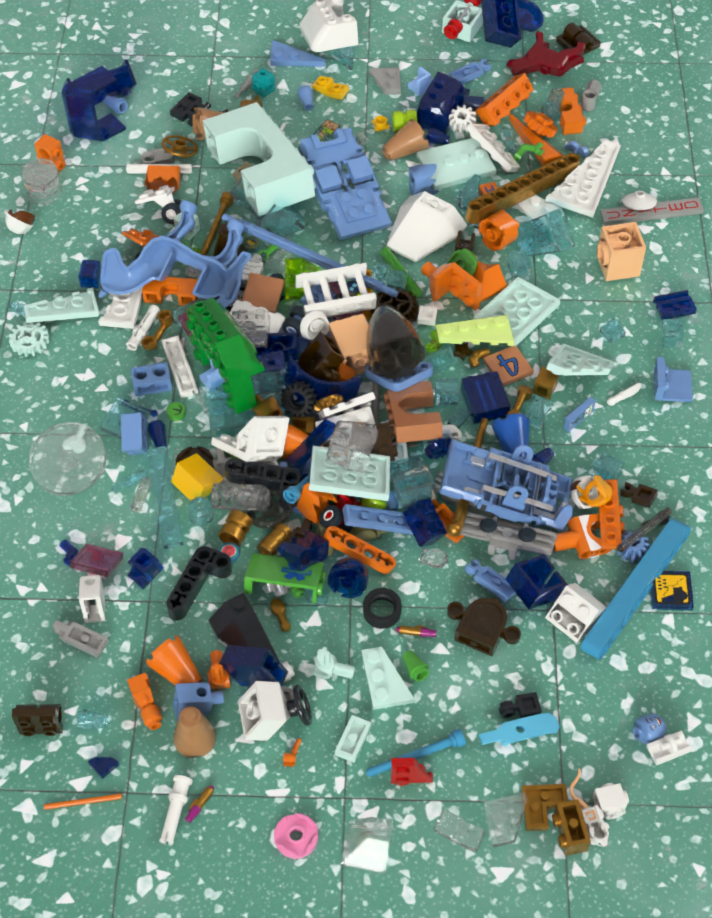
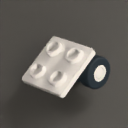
[135,185,181,224]

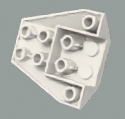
[386,191,467,262]

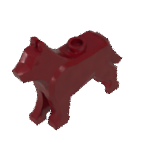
[506,31,586,77]

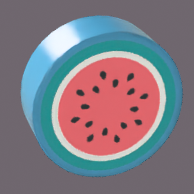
[219,542,239,563]

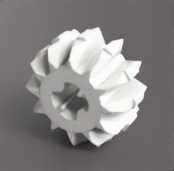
[449,104,476,134]

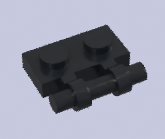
[170,92,211,126]

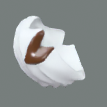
[570,475,598,509]

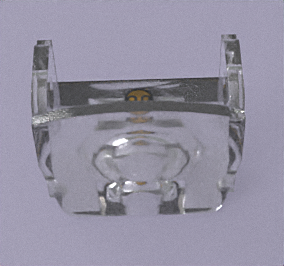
[327,420,378,473]
[211,483,270,511]

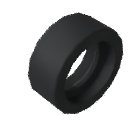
[363,588,402,629]

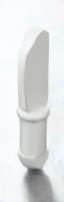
[607,383,641,406]

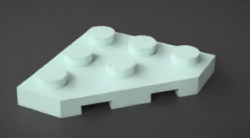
[547,344,615,376]

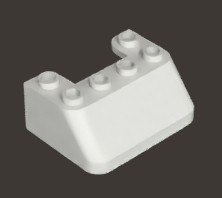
[300,0,358,52]

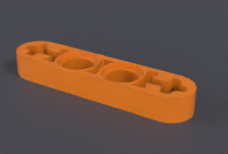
[323,526,396,574]

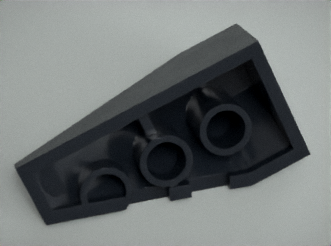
[209,593,280,677]

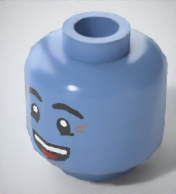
[633,713,666,745]

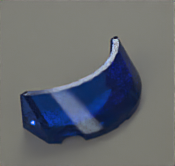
[284,356,362,408]

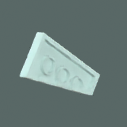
[24,288,99,323]

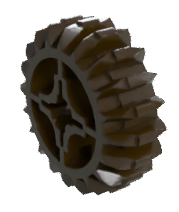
[371,287,419,329]

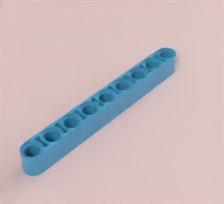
[581,518,691,660]

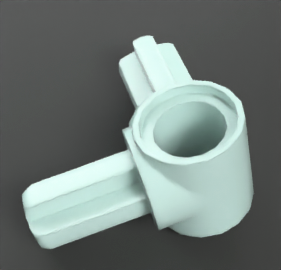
[312,647,355,679]

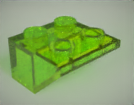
[285,258,320,300]

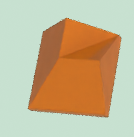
[473,261,507,303]

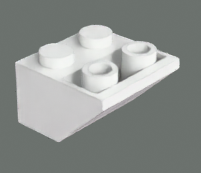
[545,583,607,643]

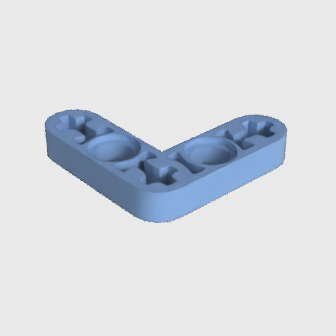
[364,362,433,392]

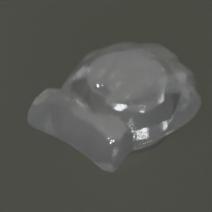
[419,548,448,569]

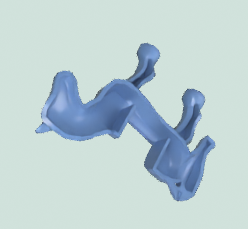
[99,200,252,308]

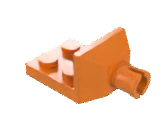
[421,262,482,311]

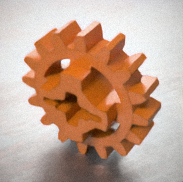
[524,111,558,138]

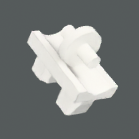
[646,730,692,766]

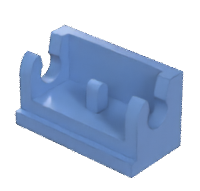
[121,412,147,455]

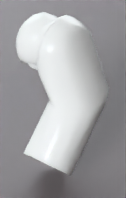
[442,424,462,441]

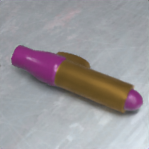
[396,625,436,637]
[185,785,214,823]

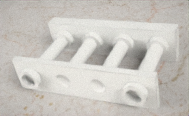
[295,263,377,317]

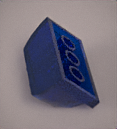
[417,71,470,135]

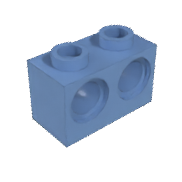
[131,362,172,396]

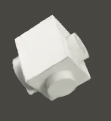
[592,783,629,820]

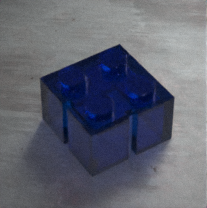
[505,555,568,610]

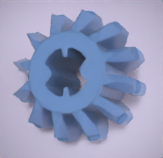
[617,529,651,564]

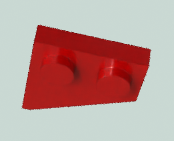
[391,758,433,786]

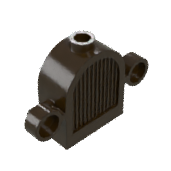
[296,332,345,386]
[447,598,521,657]

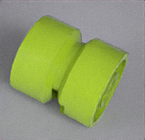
[392,109,417,133]

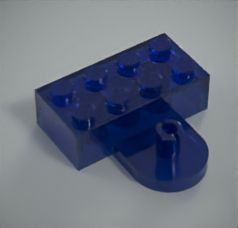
[481,0,544,48]

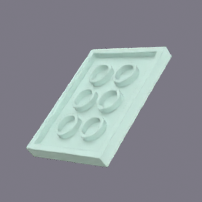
[416,138,497,190]
[473,277,560,346]
[309,446,390,501]

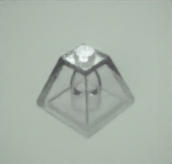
[341,817,394,873]

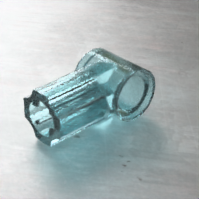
[541,88,565,123]

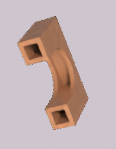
[383,381,443,443]

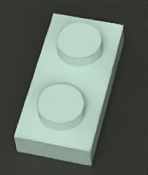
[335,715,372,763]

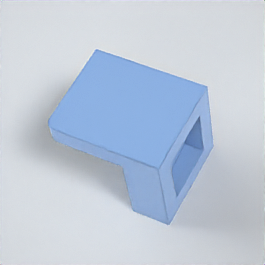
[408,67,431,96]
[199,359,224,391]

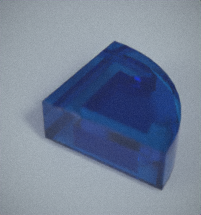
[88,757,119,779]

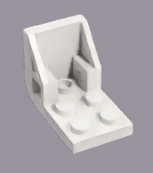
[211,416,289,462]

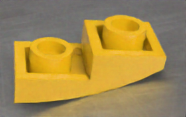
[312,76,349,100]

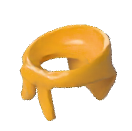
[576,475,612,507]

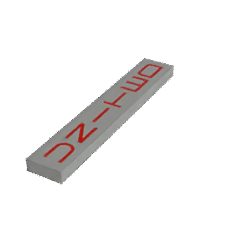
[600,197,704,226]

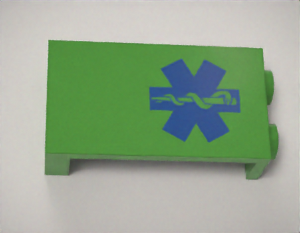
[244,553,327,603]

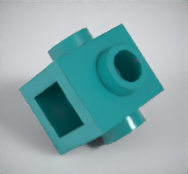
[252,68,275,98]

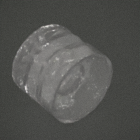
[21,159,62,204]

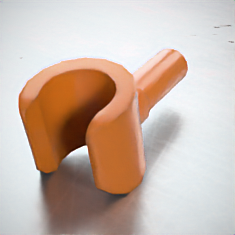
[283,739,302,767]

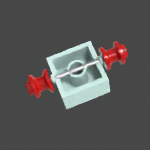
[442,0,484,42]

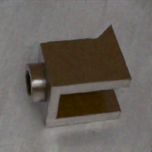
[455,230,476,252]

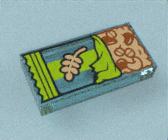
[310,119,341,142]

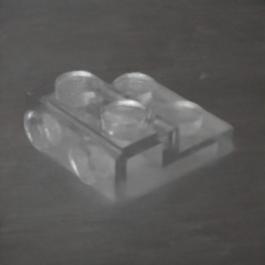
[232,309,271,347]

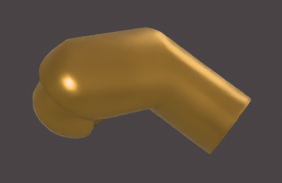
[468,348,490,368]

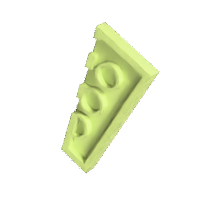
[436,315,514,346]

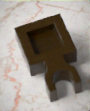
[620,482,658,508]

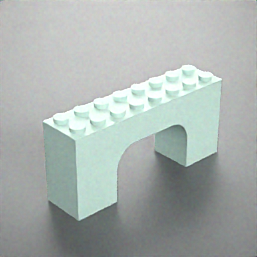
[202,102,316,216]

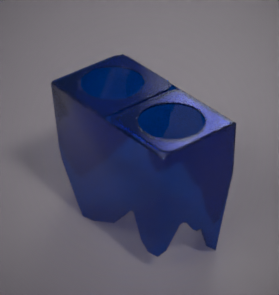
[277,529,329,570]

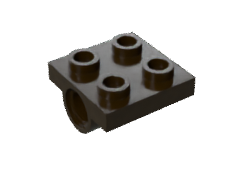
[556,23,601,55]
[12,704,63,736]

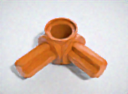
[207,650,231,690]

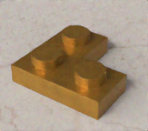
[521,784,568,831]

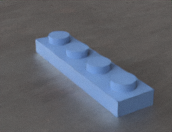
[343,504,419,535]

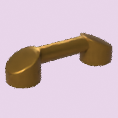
[141,309,173,350]
[505,385,532,419]

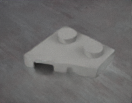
[369,68,401,95]

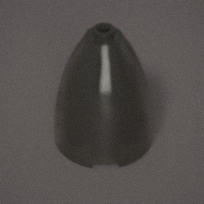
[366,305,425,379]

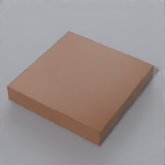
[242,273,285,314]

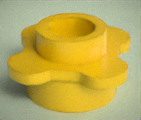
[372,116,390,131]

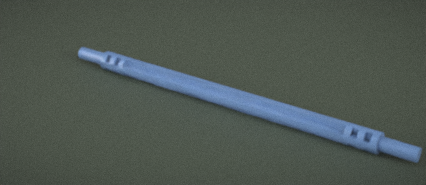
[222,213,399,298]

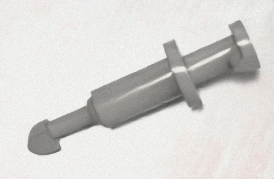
[235,69,259,98]

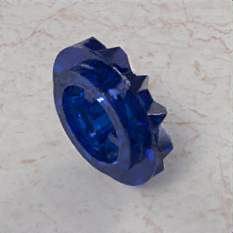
[425,438,452,459]

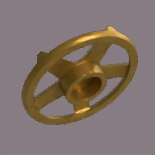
[161,135,198,159]

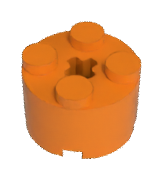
[478,209,519,251]

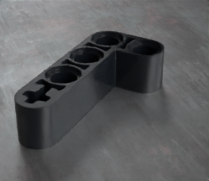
[225,459,300,510]
[167,546,232,620]

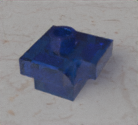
[128,548,164,589]

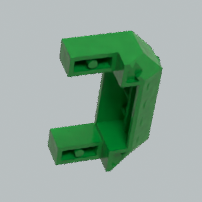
[185,298,265,414]

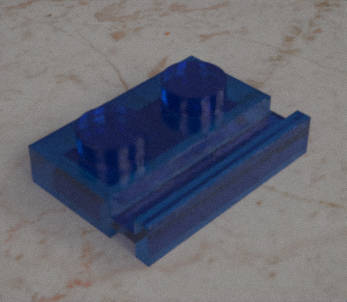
[653,290,697,321]

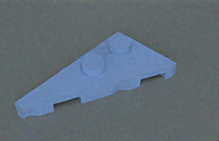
[270,41,325,67]

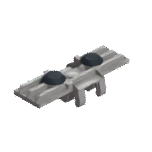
[460,512,558,560]

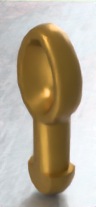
[270,598,291,632]

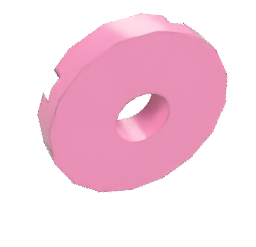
[274,813,318,859]

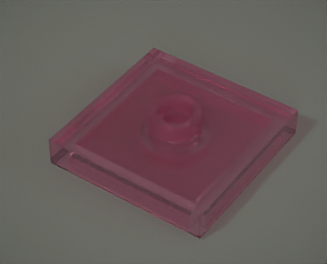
[70,543,124,577]

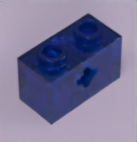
[402,499,447,547]

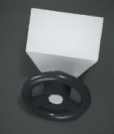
[238,681,312,741]

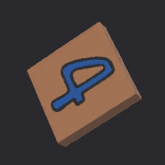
[483,345,534,387]

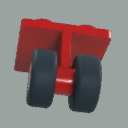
[319,494,361,533]

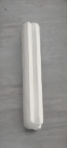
[126,164,192,174]

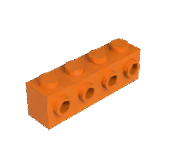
[476,73,534,126]

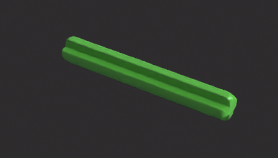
[381,247,422,298]

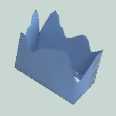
[409,164,440,195]

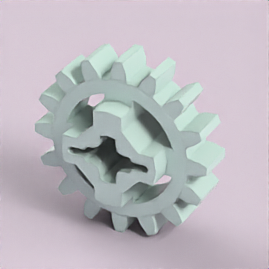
[9,322,49,357]

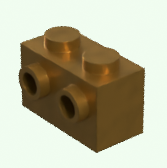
[552,799,591,856]

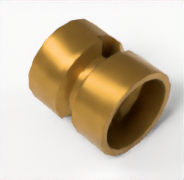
[218,510,253,547]

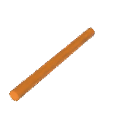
[44,793,122,810]

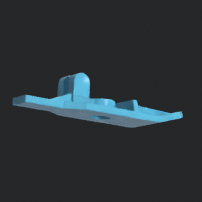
[478,713,560,746]

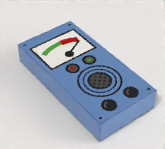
[564,397,596,433]

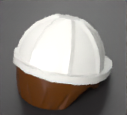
[4,209,35,234]

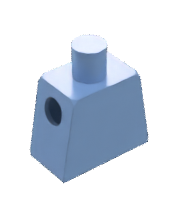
[173,682,224,722]

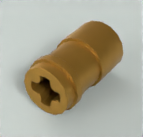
[257,523,292,556]

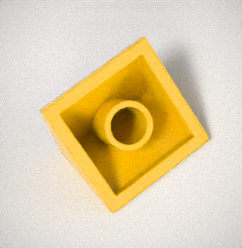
[171,453,224,507]

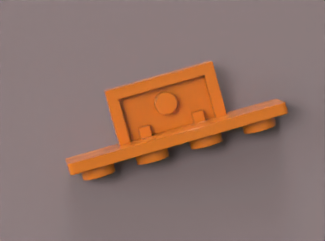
[598,479,625,549]

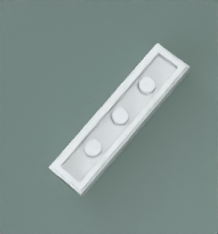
[161,335,199,399]

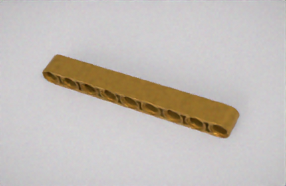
[465,153,580,224]

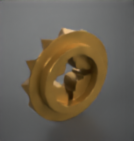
[314,394,343,411]

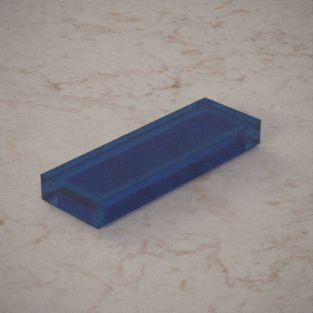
[286,419,338,469]

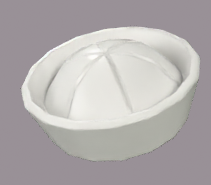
[300,310,329,340]

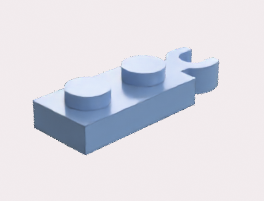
[449,59,492,87]
[465,559,519,603]

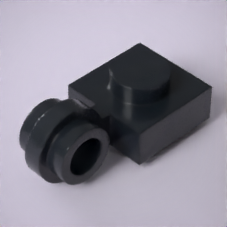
[499,692,542,718]

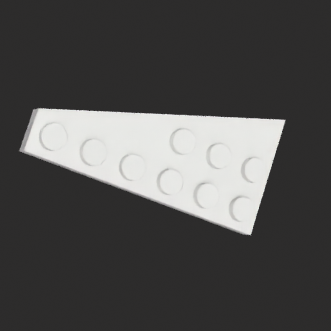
[545,140,621,218]

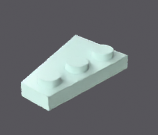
[361,647,415,710]

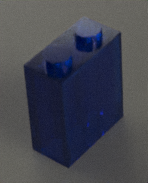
[461,371,511,424]
[219,645,288,687]

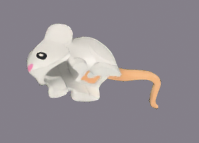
[569,768,609,846]

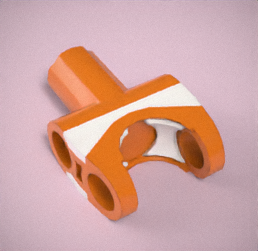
[553,514,612,559]

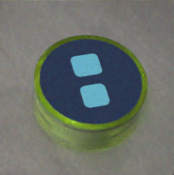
[346,280,360,297]

